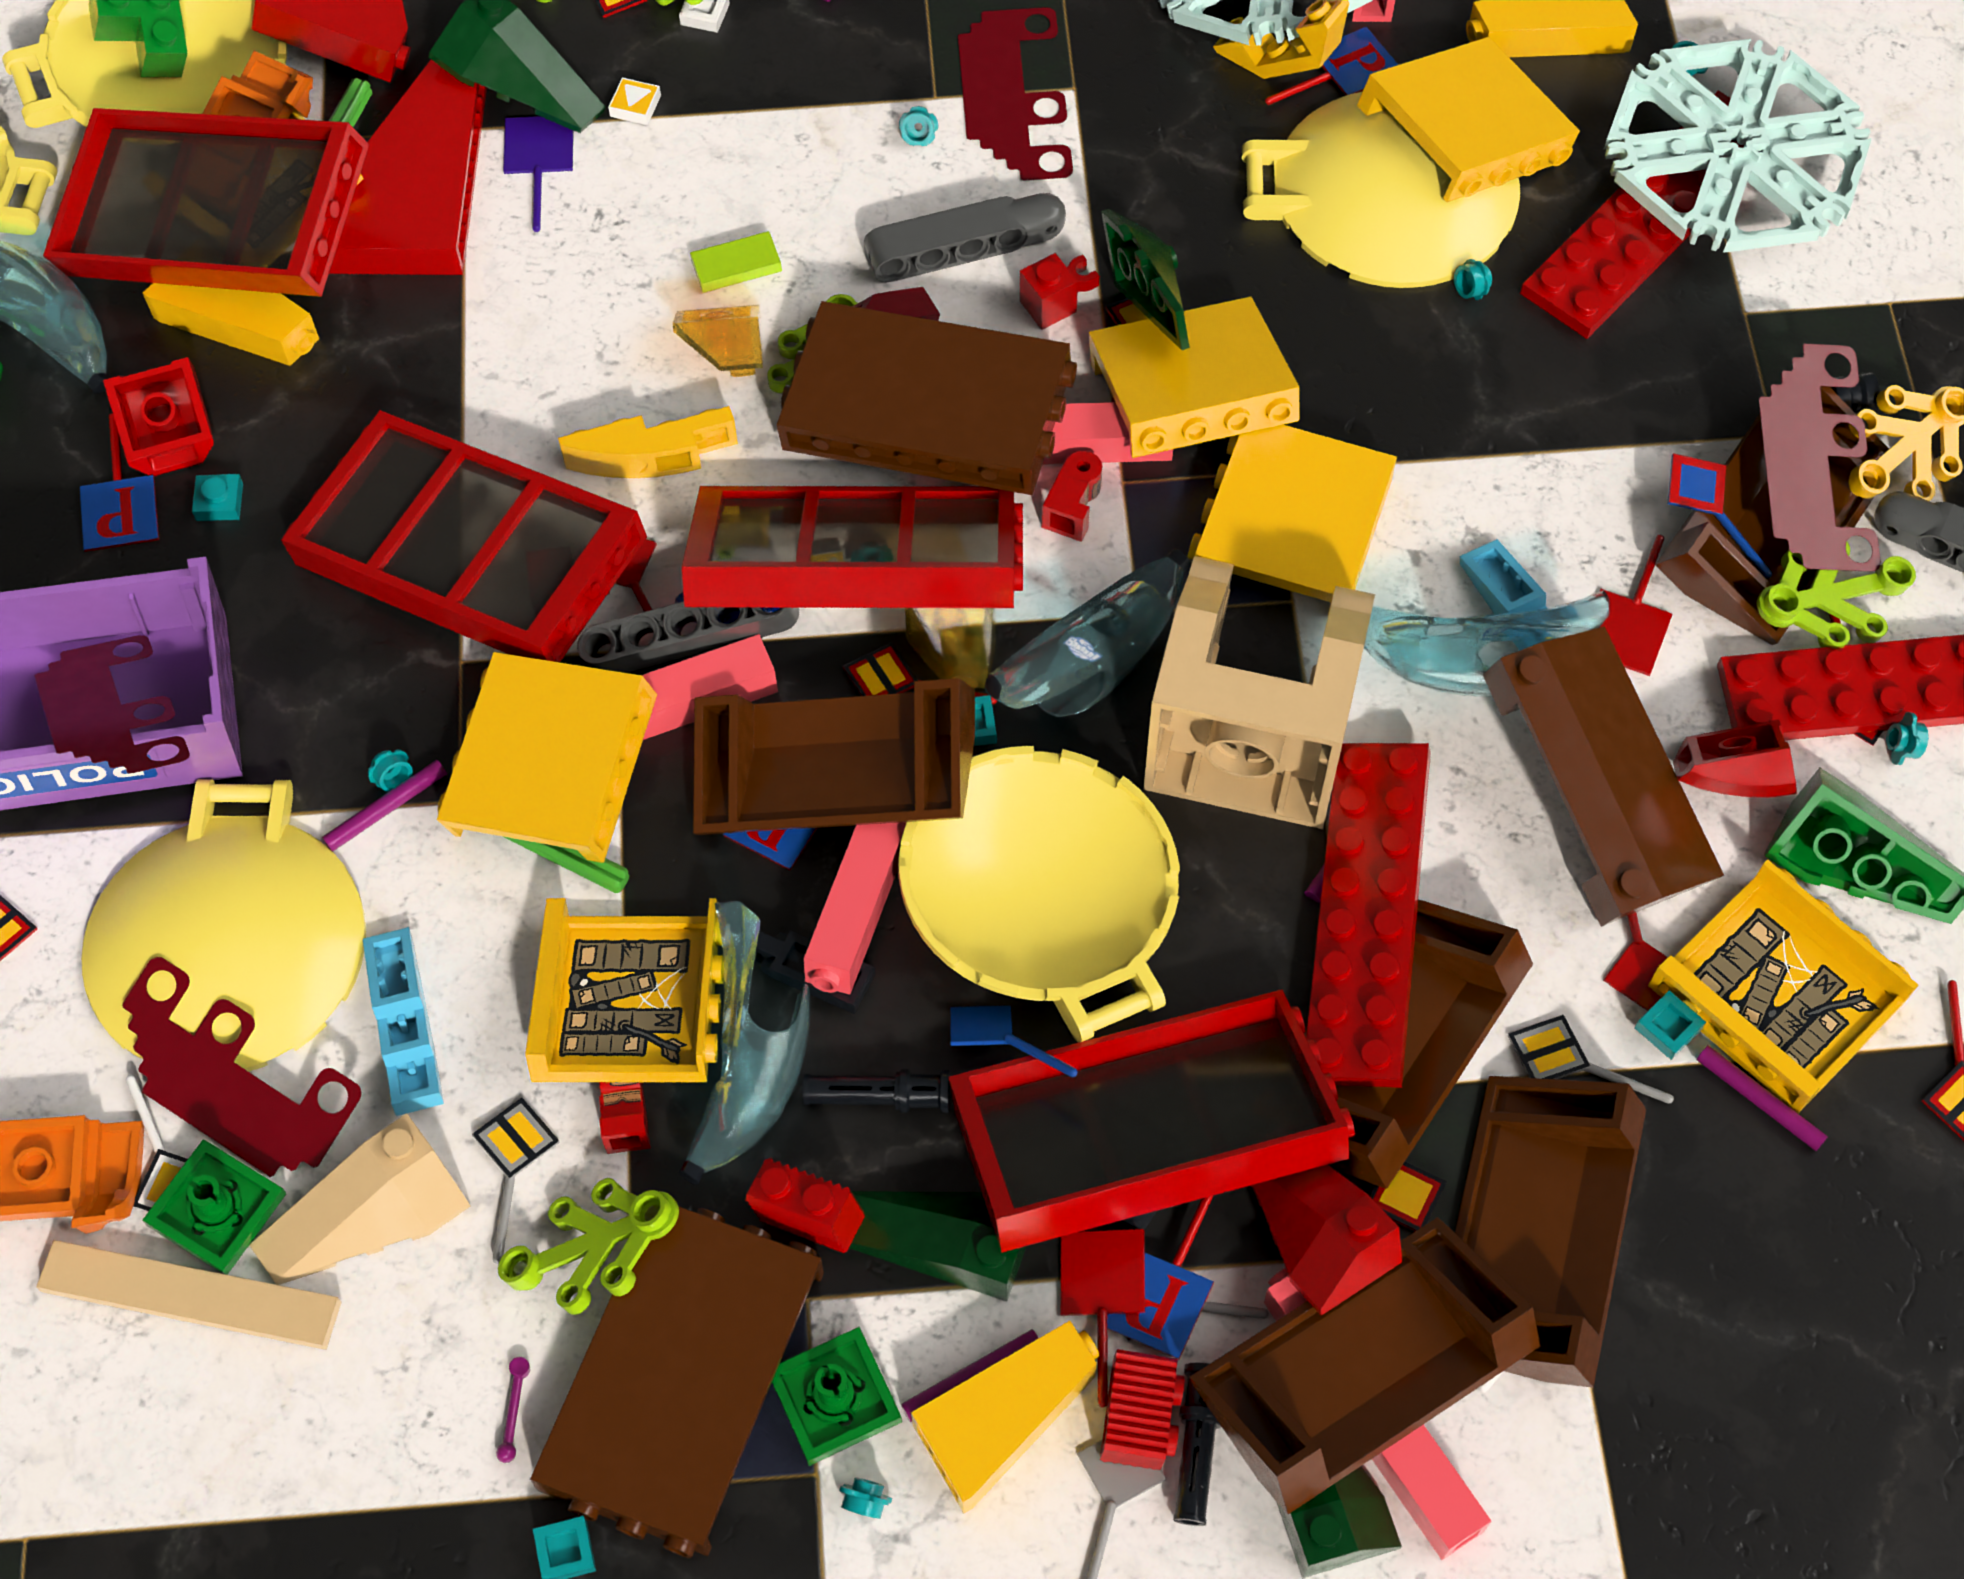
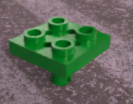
[142,1139,286,1275]
[772,1327,902,1466]

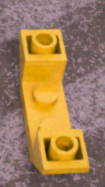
[1213,0,1349,79]

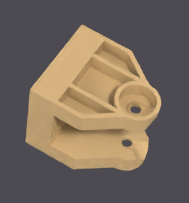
[1143,556,1375,829]

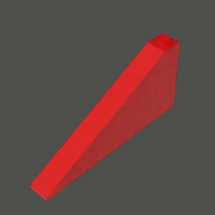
[251,0,411,82]
[329,59,487,275]

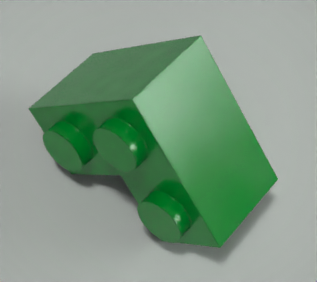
[89,0,188,77]

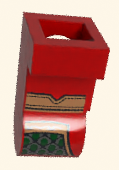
[1042,451,1103,542]
[599,1082,651,1154]

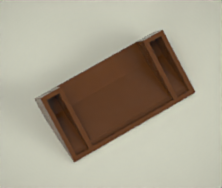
[1655,384,1890,645]
[1483,626,1724,927]
[693,678,975,835]
[1251,899,1533,1189]
[1455,1076,1646,1388]
[1190,1217,1540,1514]

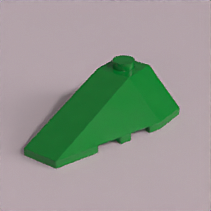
[1764,767,1964,924]

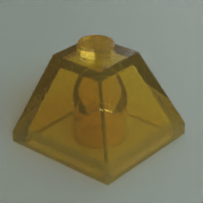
[673,305,764,377]
[904,608,996,689]

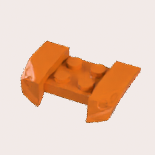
[185,51,313,219]
[0,1115,144,1234]

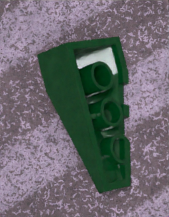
[429,0,606,133]
[1101,209,1190,350]
[849,1191,1028,1302]
[1276,1466,1402,1579]

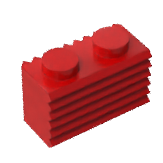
[746,1157,865,1253]
[1100,1349,1185,1470]

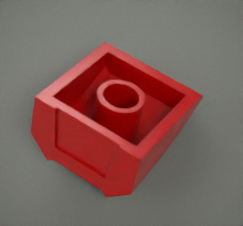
[103,357,214,476]
[1673,720,1797,797]

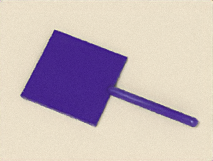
[504,116,574,232]

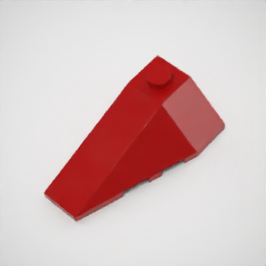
[1252,1130,1402,1316]

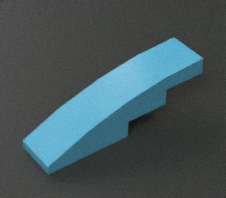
[363,927,444,1116]

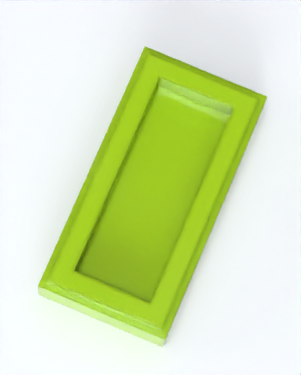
[690,231,782,293]

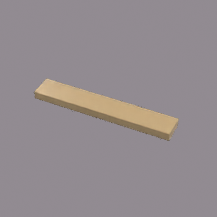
[36,1240,342,1350]

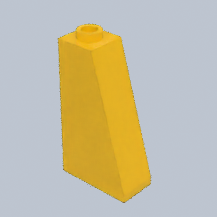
[1466,0,1638,57]
[142,239,319,366]
[911,1321,1099,1514]

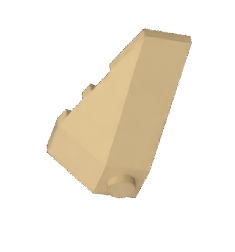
[249,1113,471,1285]

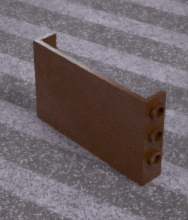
[776,301,1077,495]
[530,1206,824,1558]

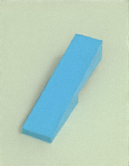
[1460,539,1571,651]

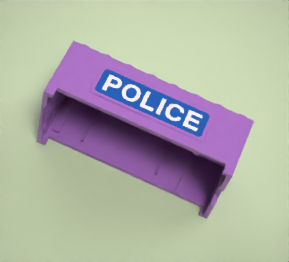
[0,557,243,810]

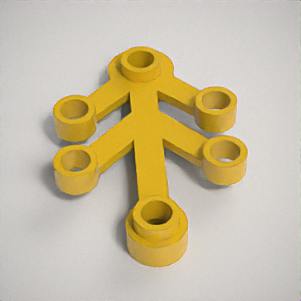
[1848,385,1964,501]

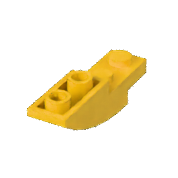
[558,406,738,478]

